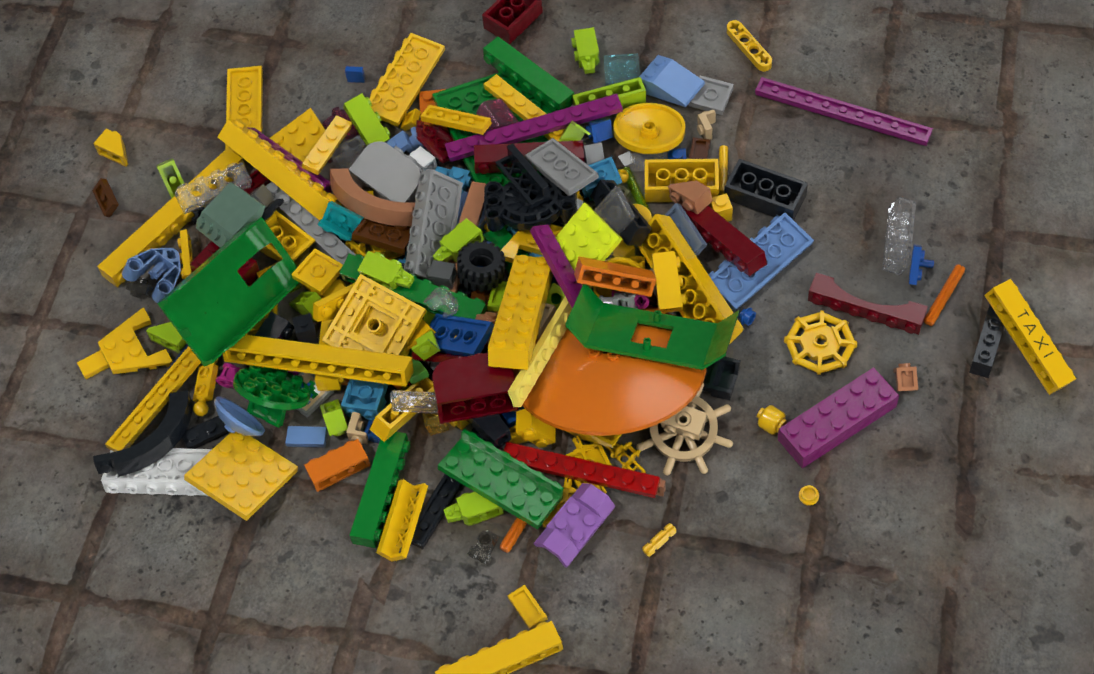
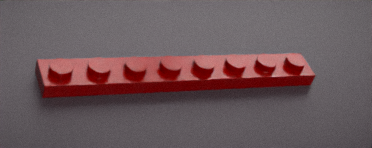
[504,442,661,498]

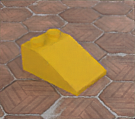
[260,211,315,261]

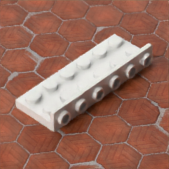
[101,448,212,496]

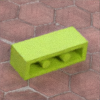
[343,93,391,146]

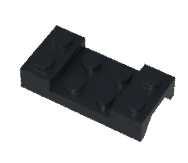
[703,356,741,401]

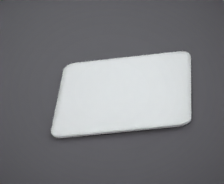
[618,151,634,166]

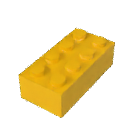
[645,159,719,202]

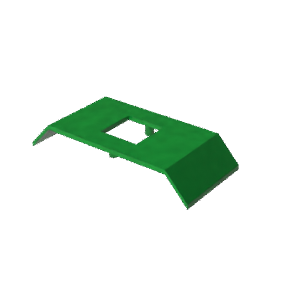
[566,284,739,370]

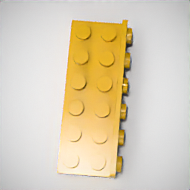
[370,33,445,127]

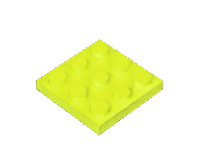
[555,203,623,272]

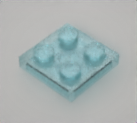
[604,53,640,86]

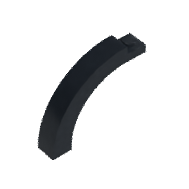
[93,390,192,476]

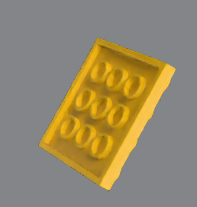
[184,432,298,521]

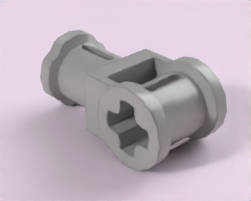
[599,292,638,309]

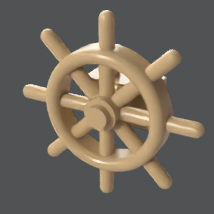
[636,383,733,476]

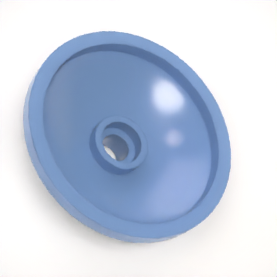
[214,396,265,436]

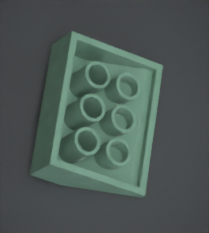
[196,182,266,248]

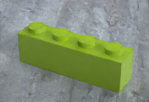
[572,77,646,109]

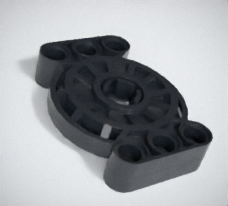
[484,175,578,232]

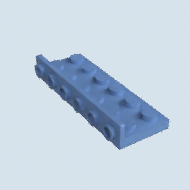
[708,213,814,312]

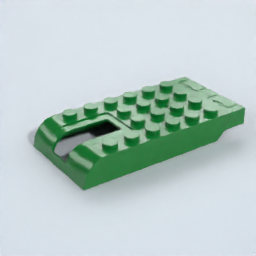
[157,217,300,367]

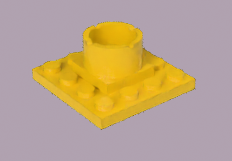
[322,274,427,355]

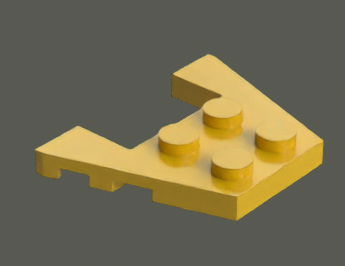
[501,224,563,275]
[98,308,173,374]

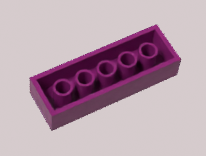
[778,367,899,469]

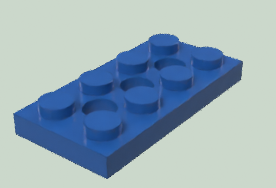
[429,313,494,357]

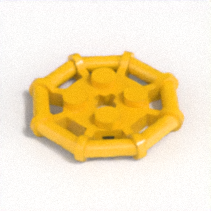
[784,310,857,375]

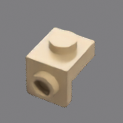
[697,110,716,139]

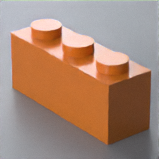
[304,439,371,492]

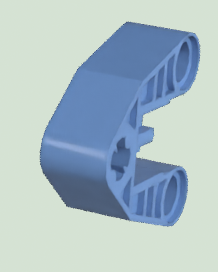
[122,248,181,303]

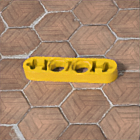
[727,20,772,71]

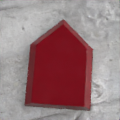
[416,120,454,164]

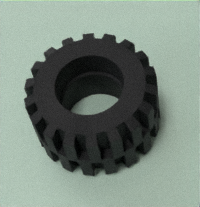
[457,241,505,292]

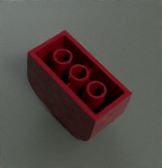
[432,353,518,424]

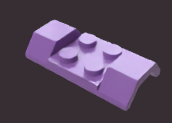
[534,483,615,568]

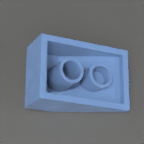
[639,55,705,107]

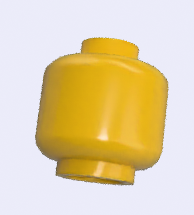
[756,405,787,435]

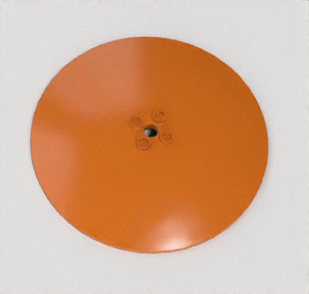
[513,303,706,436]

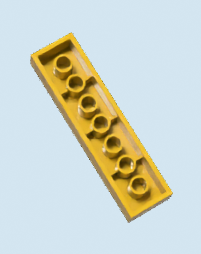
[638,214,744,345]
[488,255,553,370]

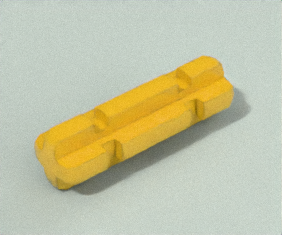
[642,523,676,557]

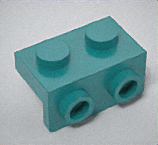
[318,201,364,241]

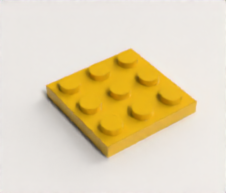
[270,108,326,162]

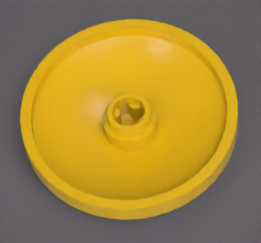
[613,103,686,154]

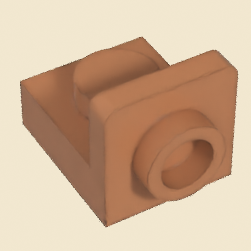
[893,363,918,392]

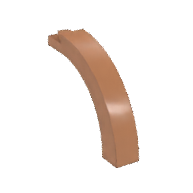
[330,168,415,226]

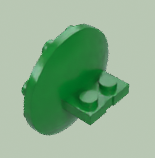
[233,365,311,428]

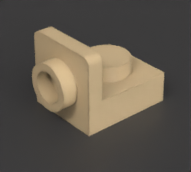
[346,412,369,444]

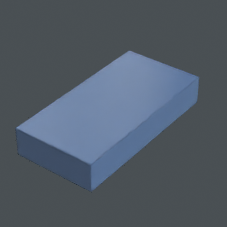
[285,426,327,447]

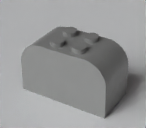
[349,141,424,203]

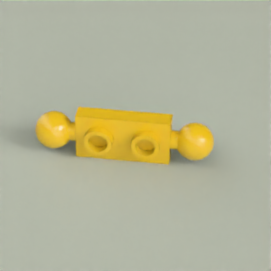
[193,359,219,416]

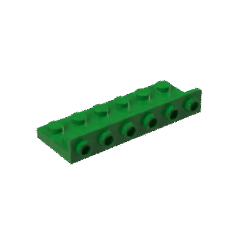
[438,429,564,530]

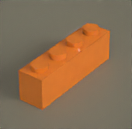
[574,256,656,297]

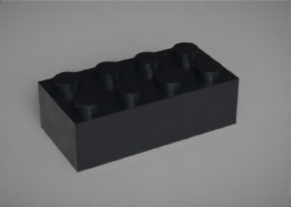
[724,159,808,220]

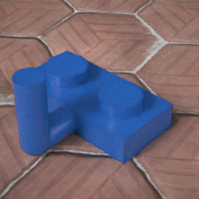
[908,244,934,285]

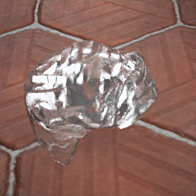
[423,287,459,318]

